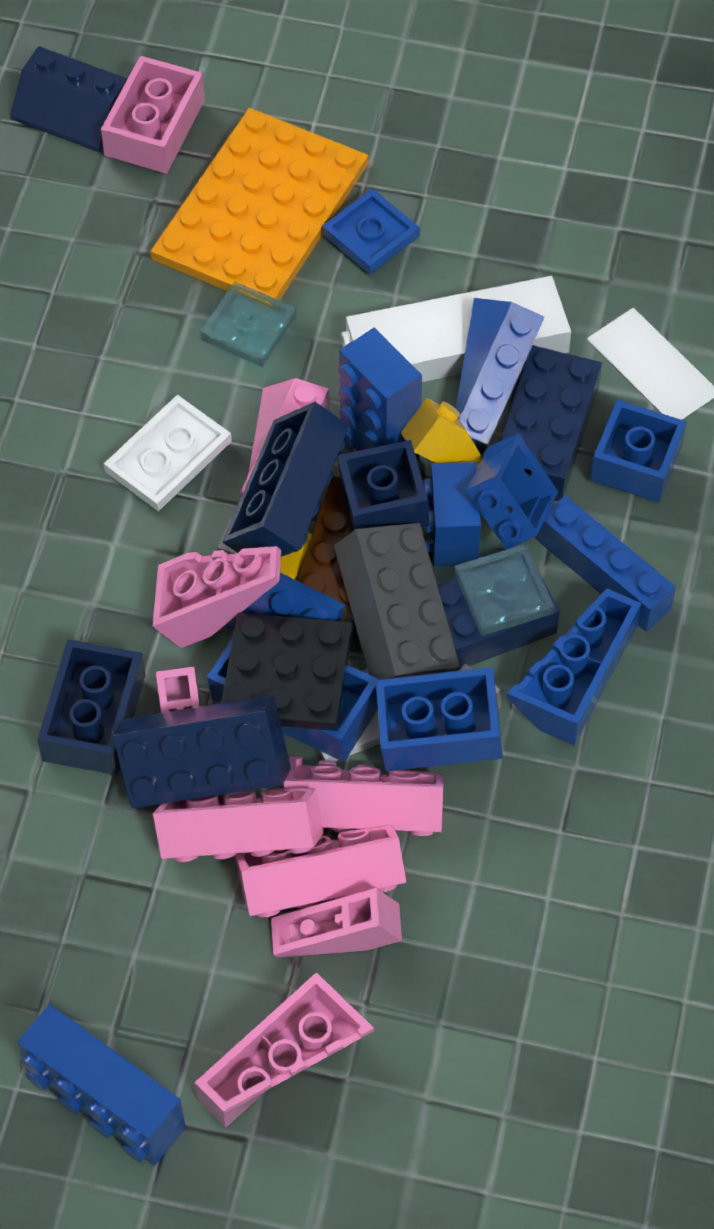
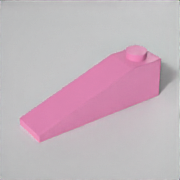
[152,546,281,648]

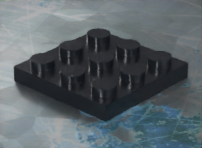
[221,613,353,731]

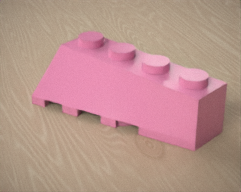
[240,378,330,497]
[284,756,444,836]
[153,788,323,862]
[234,825,406,917]
[195,972,374,1128]

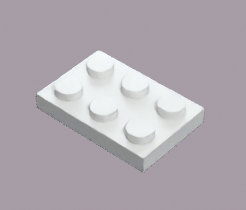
[104,395,232,511]

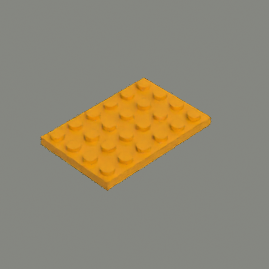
[150,108,369,310]

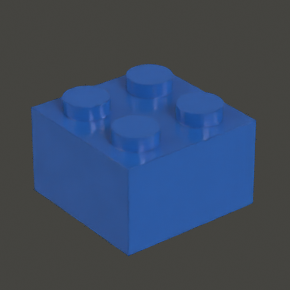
[590,399,687,503]
[424,462,481,566]

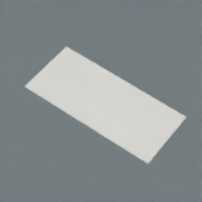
[586,308,714,420]

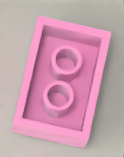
[101,55,205,174]

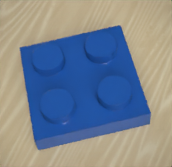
[322,188,420,274]

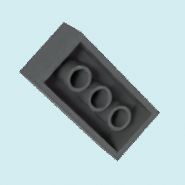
[334,523,460,680]

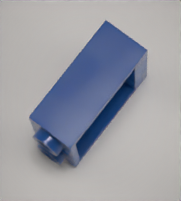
[465,433,558,550]

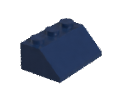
[10,46,127,152]

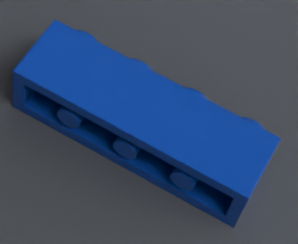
[537,495,676,632]

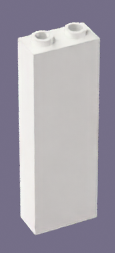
[341,276,571,382]

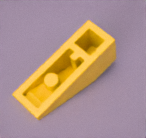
[401,398,483,468]

